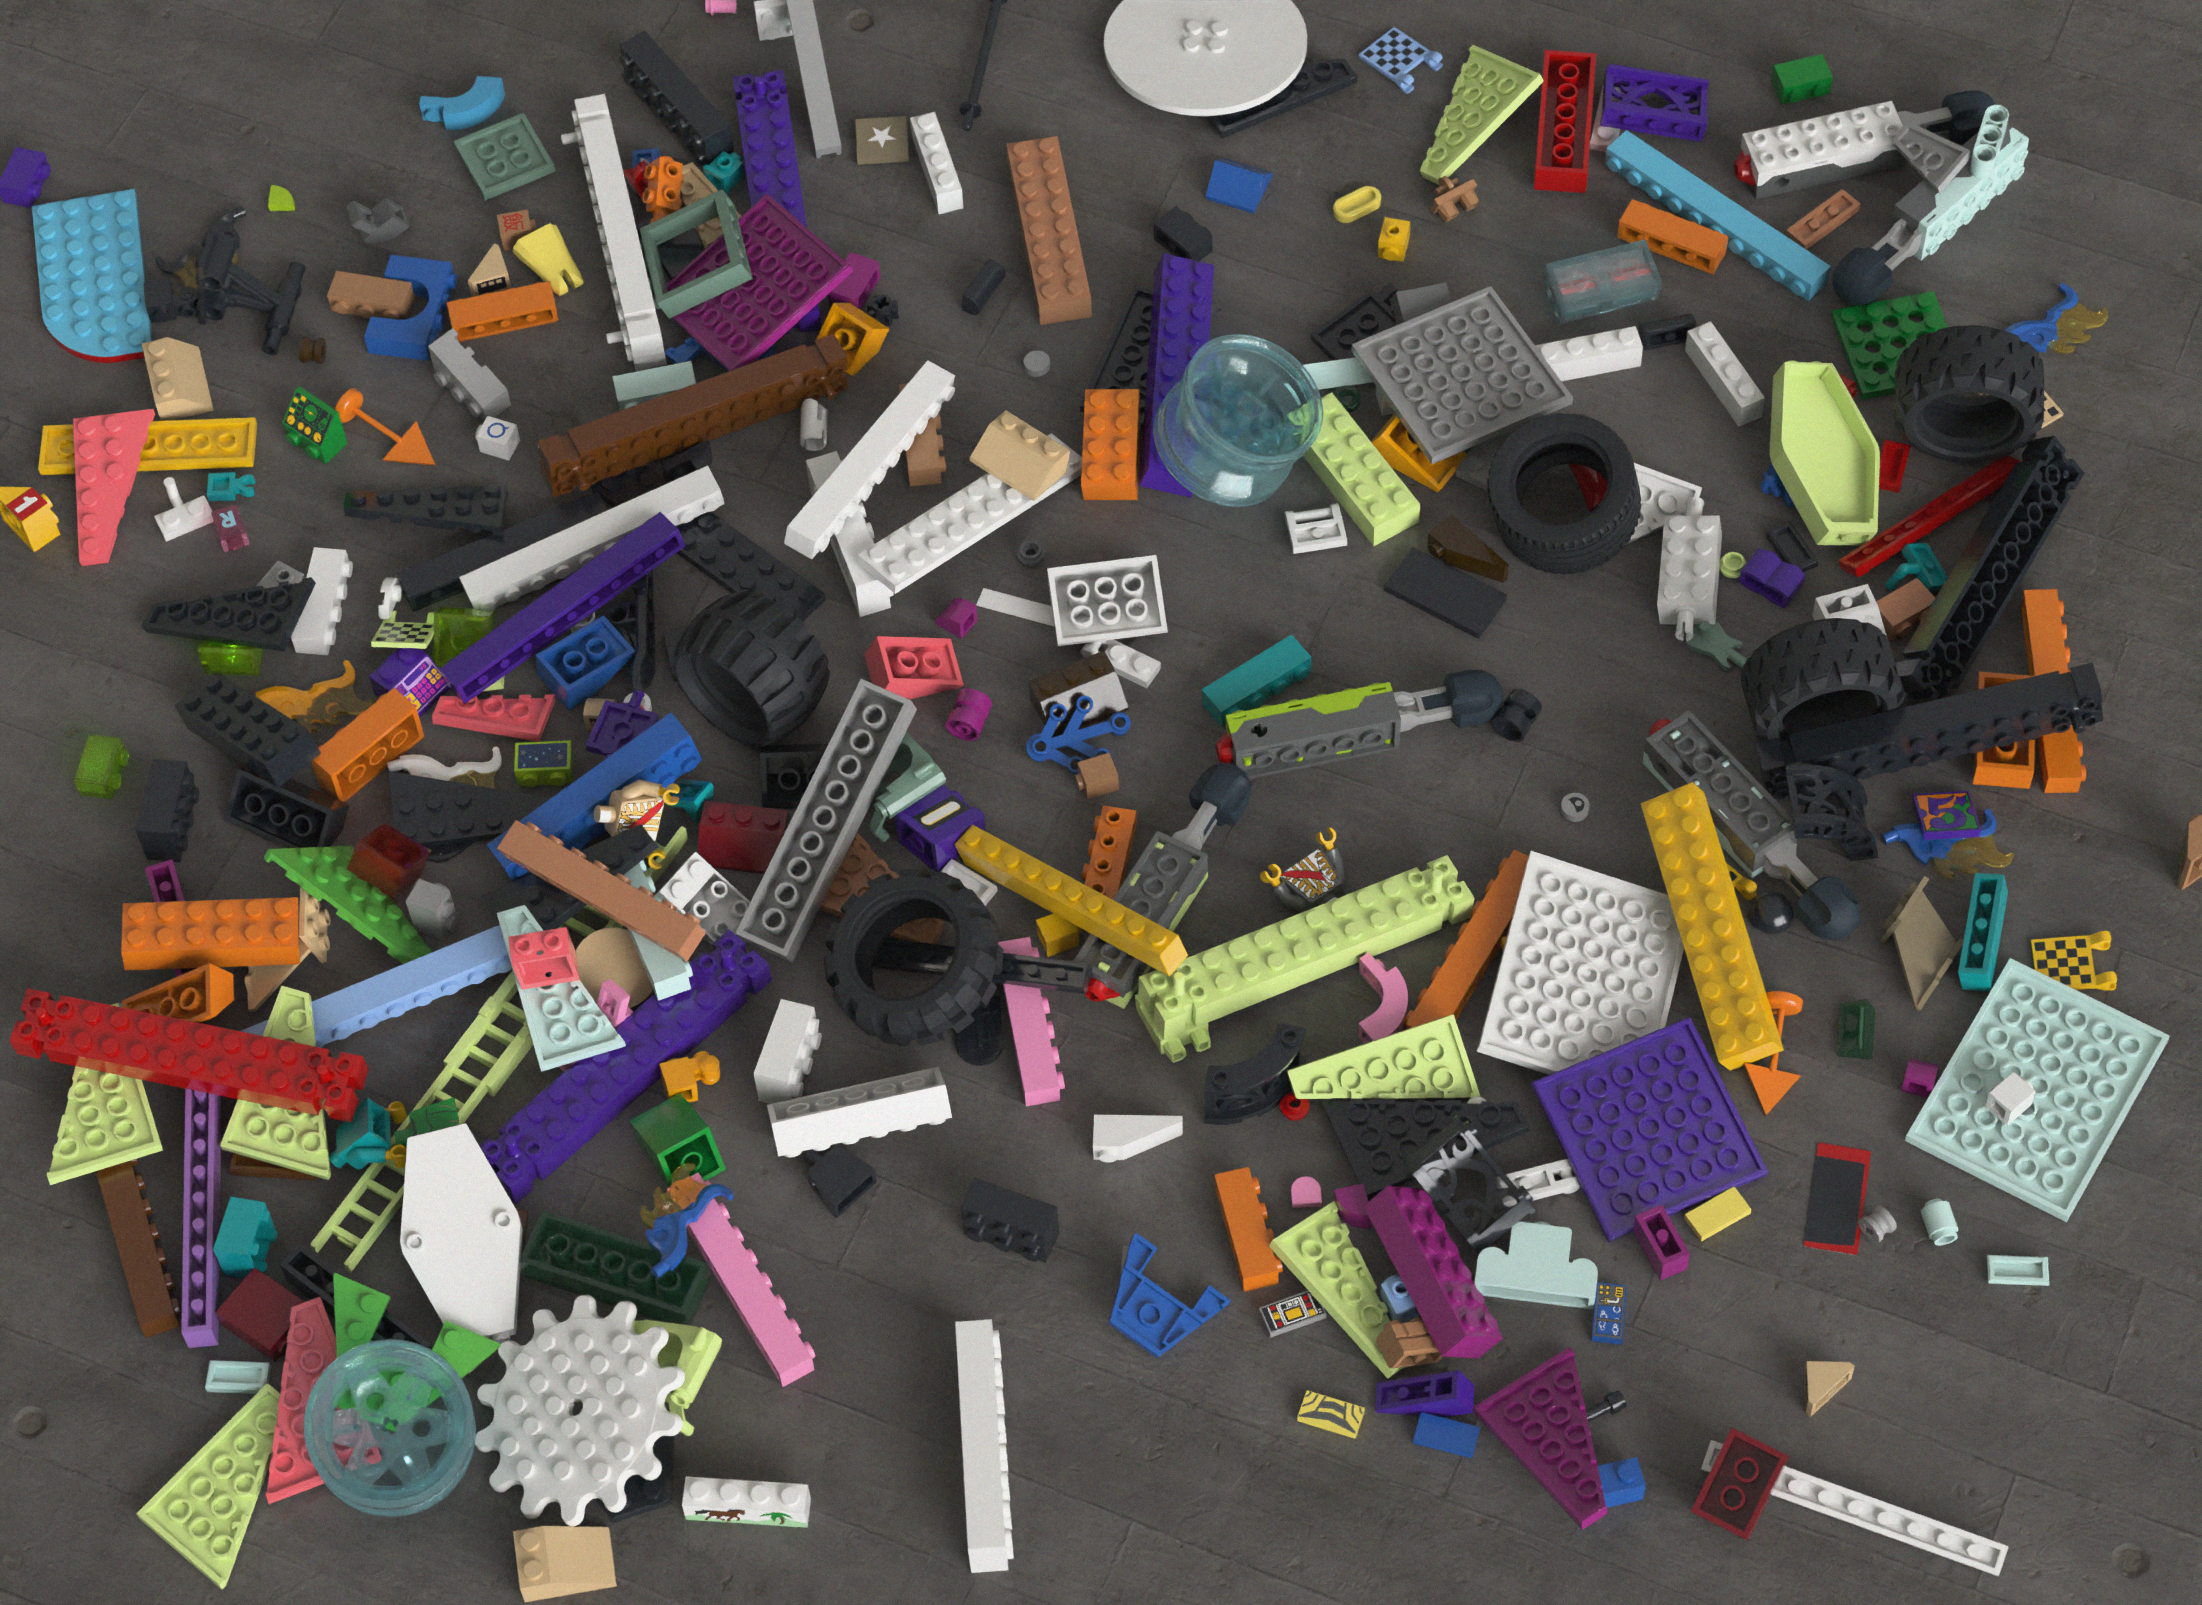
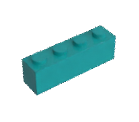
[1202,634,1311,727]
[1958,873,2008,992]

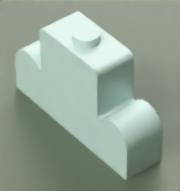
[1475,1221,1598,1309]

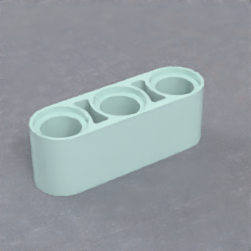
[1970,105,2009,179]

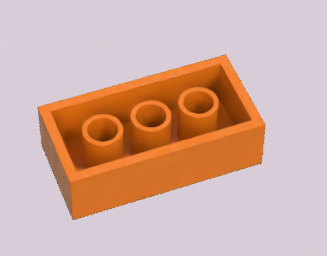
[1081,389,1141,500]
[1972,671,2035,789]
[311,688,425,802]

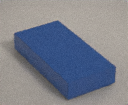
[1413,1412,1480,1459]

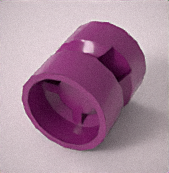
[945,688,992,741]

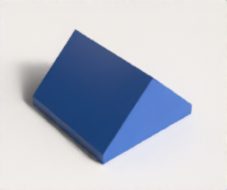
[1206,158,1273,214]

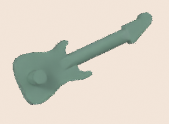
[1685,621,1747,672]

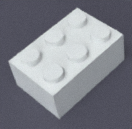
[754,999,822,1104]

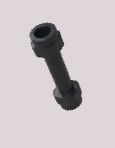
[1586,1390,1627,1422]

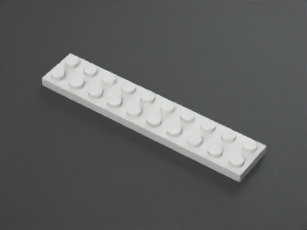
[857,433,1082,594]

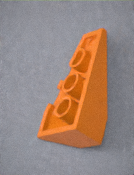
[122,963,234,1023]

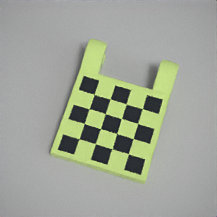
[371,611,441,649]

